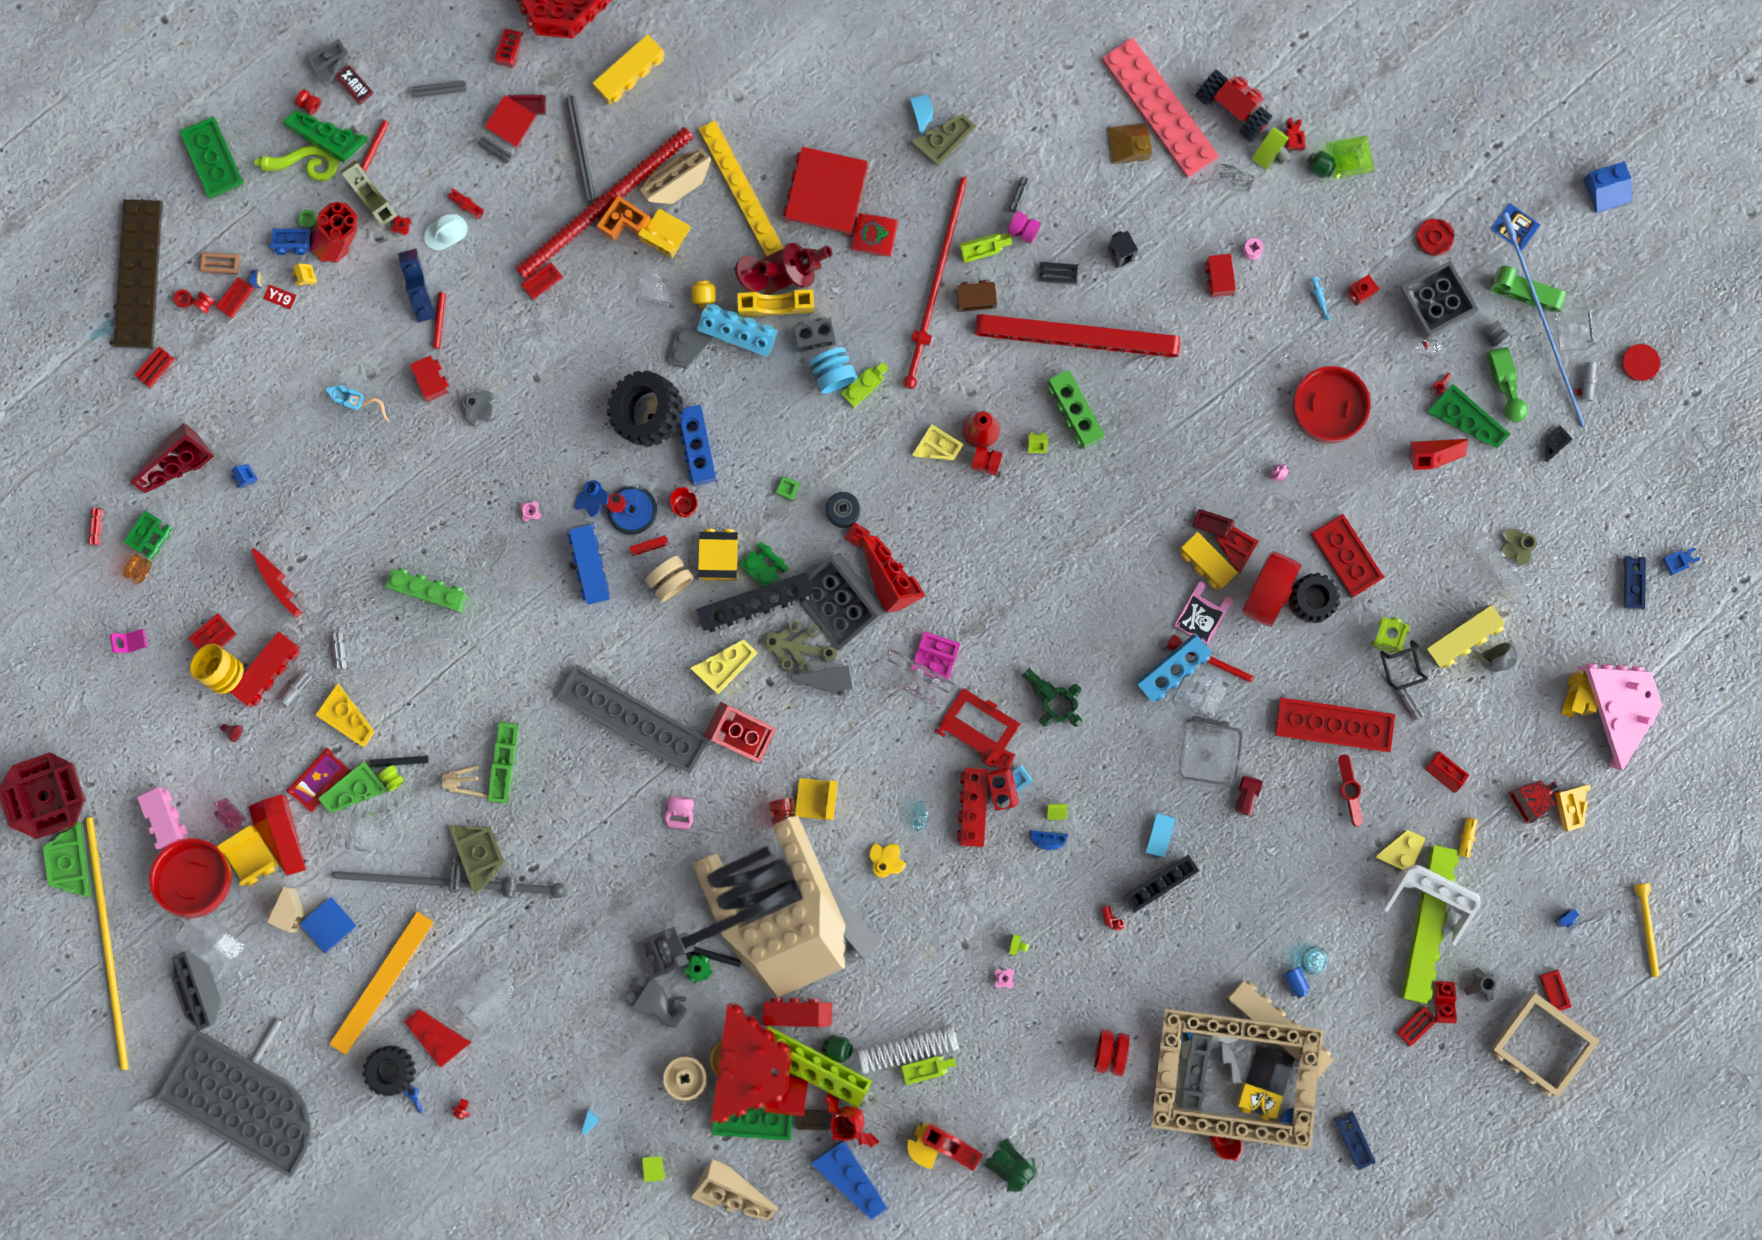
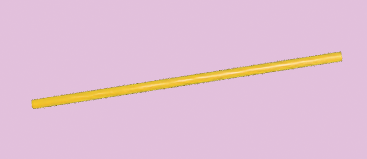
[85,817,129,1070]

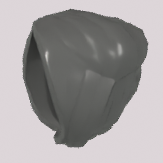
[1479,642,1517,672]

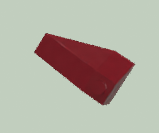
[130,423,214,493]

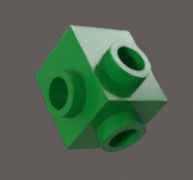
[684,954,713,983]

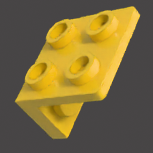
[638,209,691,259]
[795,778,838,821]

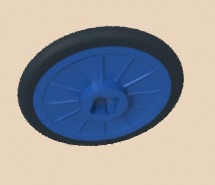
[607,485,657,535]

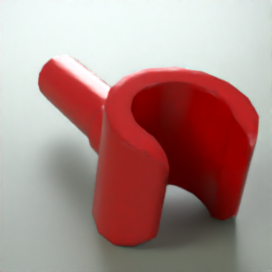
[1430,373,1451,396]

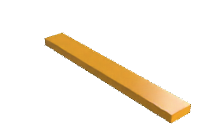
[330,911,434,1055]

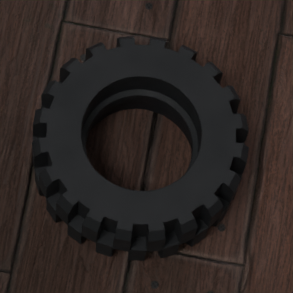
[607,370,684,447]

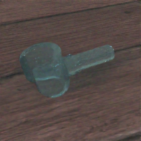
[91,320,116,340]

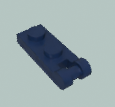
[1623,556,1646,610]
[1334,1111,1376,1171]

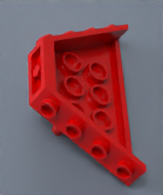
[515,0,612,39]
[711,1003,792,1124]

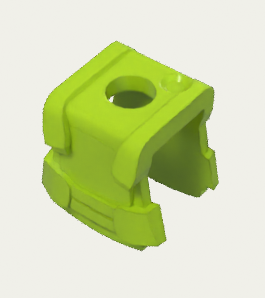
[1370,616,1410,654]

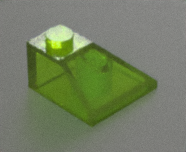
[1330,135,1375,179]

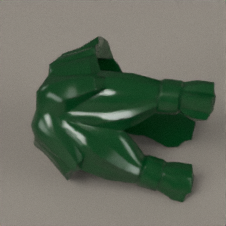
[985,1139,1037,1192]

